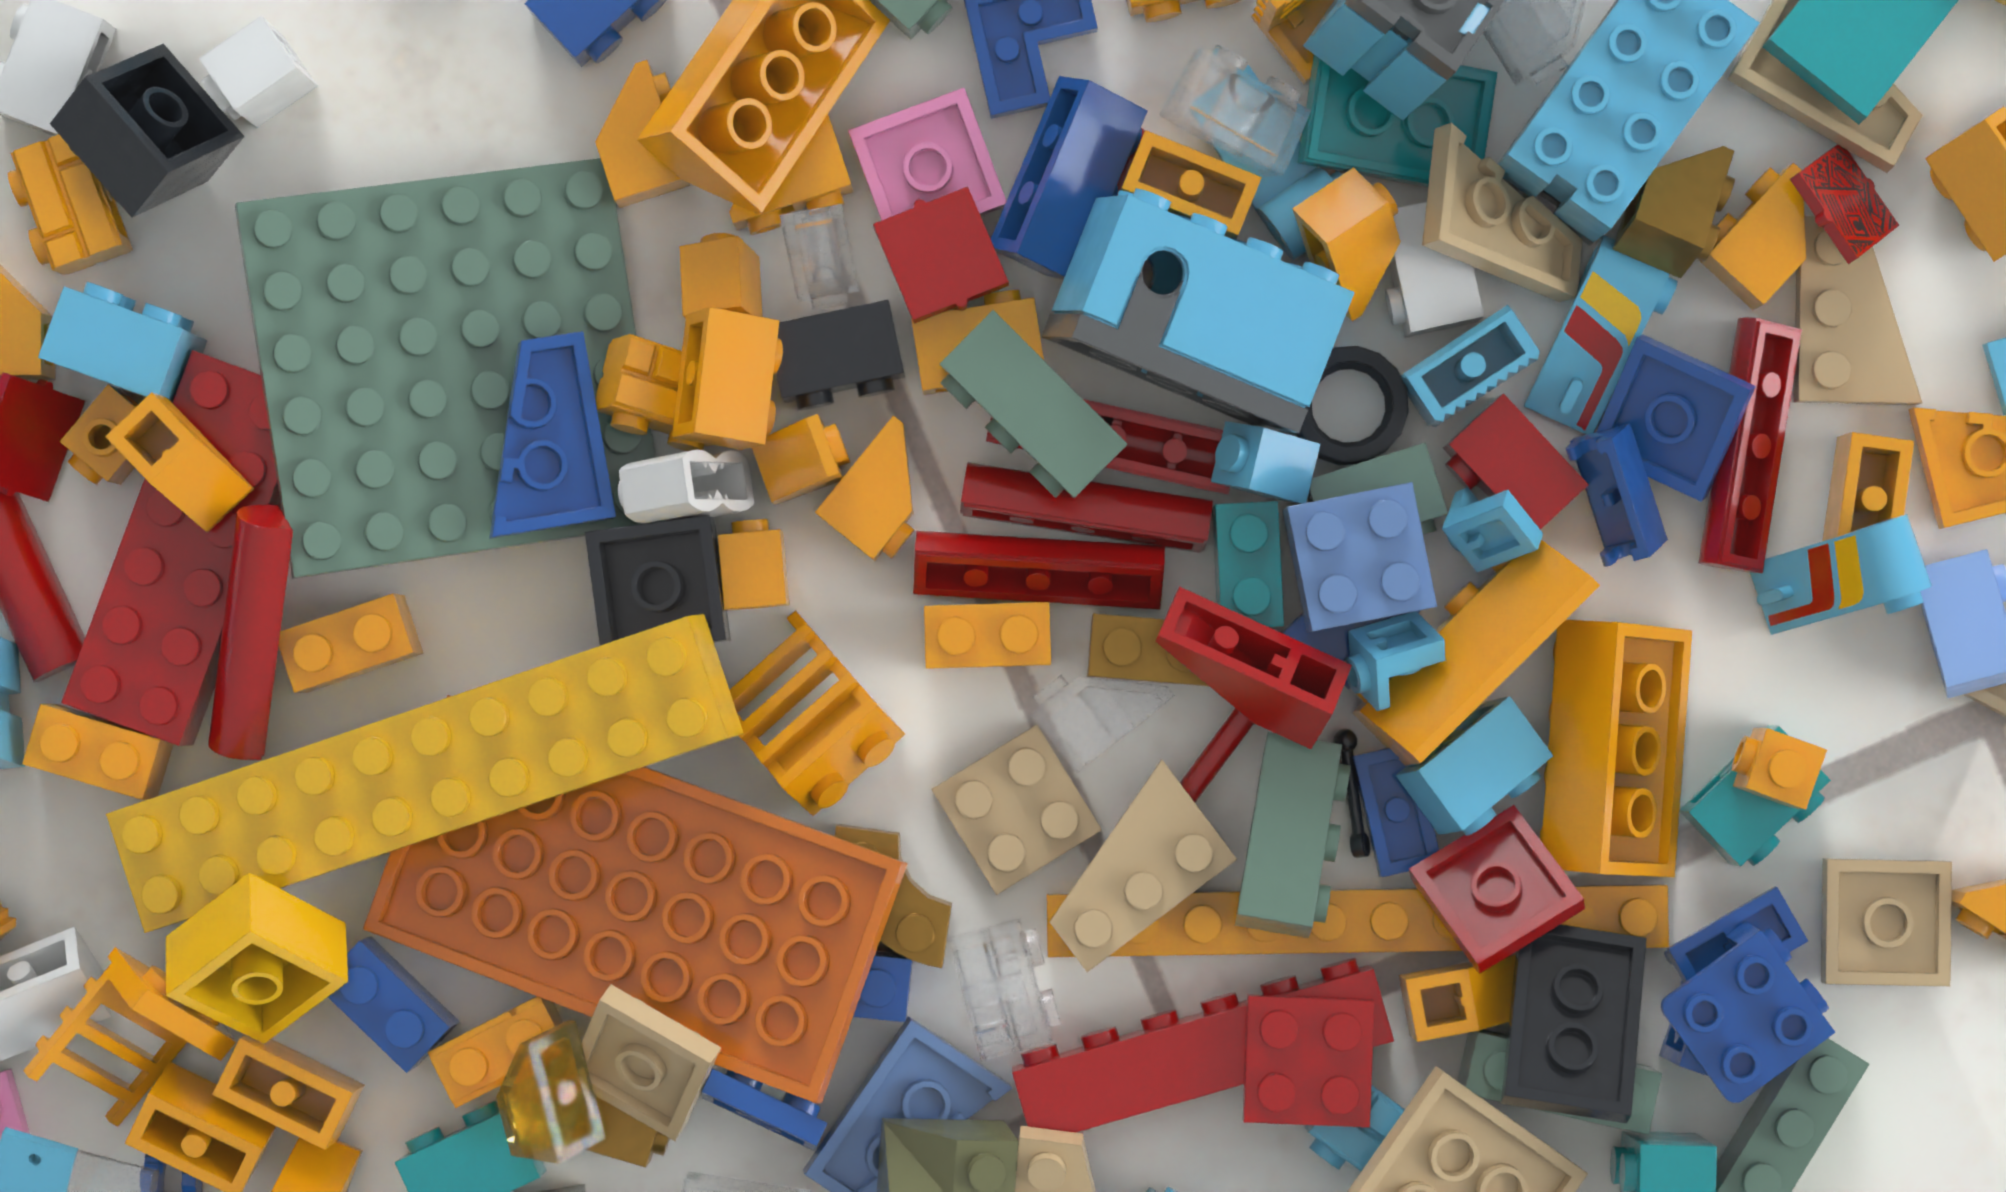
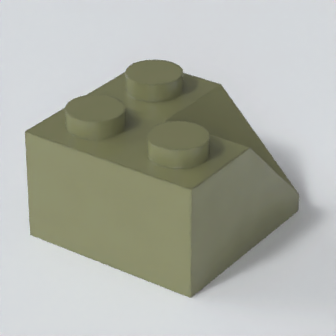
[877,1118,1019,1192]

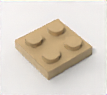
[931,724,1102,895]
[1821,858,1952,987]
[566,984,721,1141]

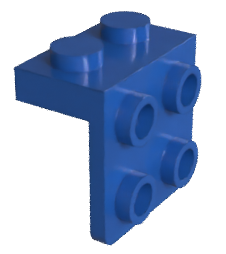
[1661,922,1836,1103]

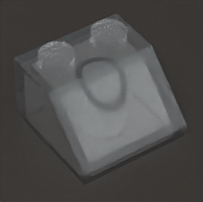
[1159,44,1311,177]

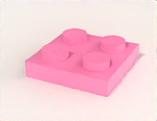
[848,88,1006,220]

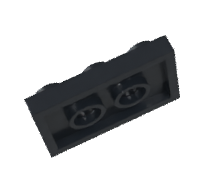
[1501,924,1647,1124]

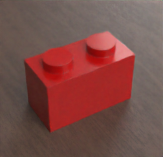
[1443,393,1589,530]

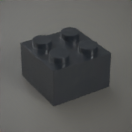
[49,43,245,218]
[585,515,731,646]

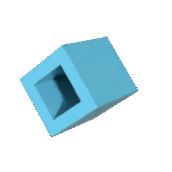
[1211,421,1320,504]

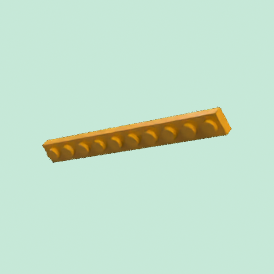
[1047,884,1669,957]

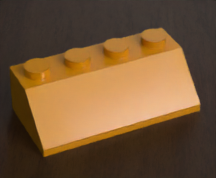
[637,0,890,214]
[1352,540,1600,766]
[1540,620,1692,877]

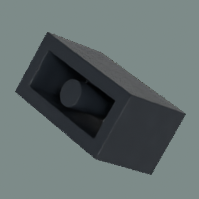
[776,300,905,411]

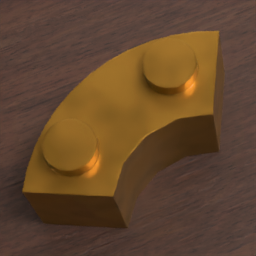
[835,824,952,968]

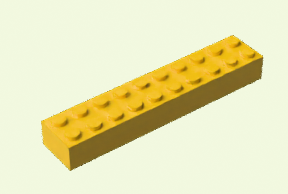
[106,614,744,933]

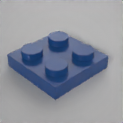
[1597,334,1756,502]
[702,1069,828,1151]

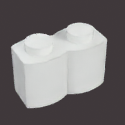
[618,449,754,524]

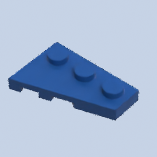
[489,331,616,539]

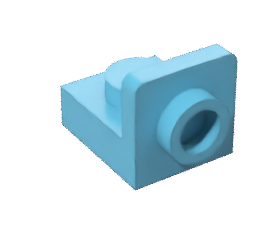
[1442,488,1543,573]
[1344,611,1446,711]

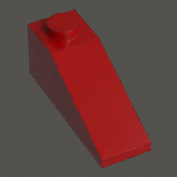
[1155,586,1352,749]

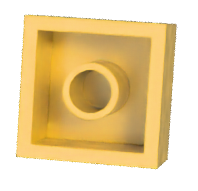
[166,873,348,1044]

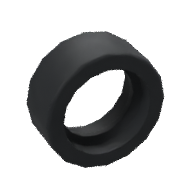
[1296,346,1409,465]

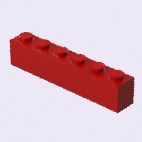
[1012,958,1394,1133]

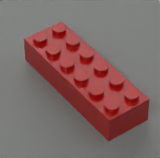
[61,350,281,746]

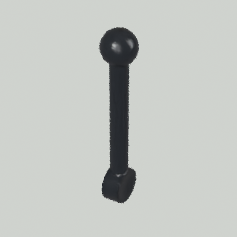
[1333,729,1371,858]

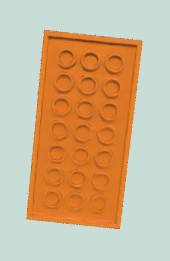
[363,695,908,1103]

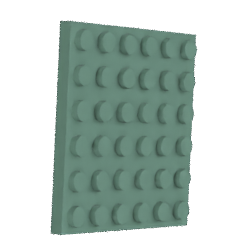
[235,158,666,579]

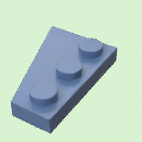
[803,1016,1012,1192]

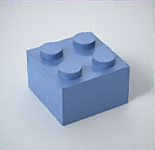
[1282,482,1437,633]

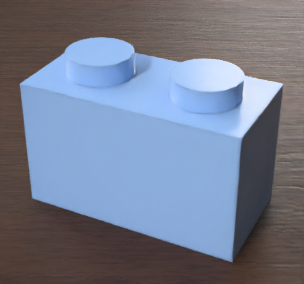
[1920,549,2006,699]

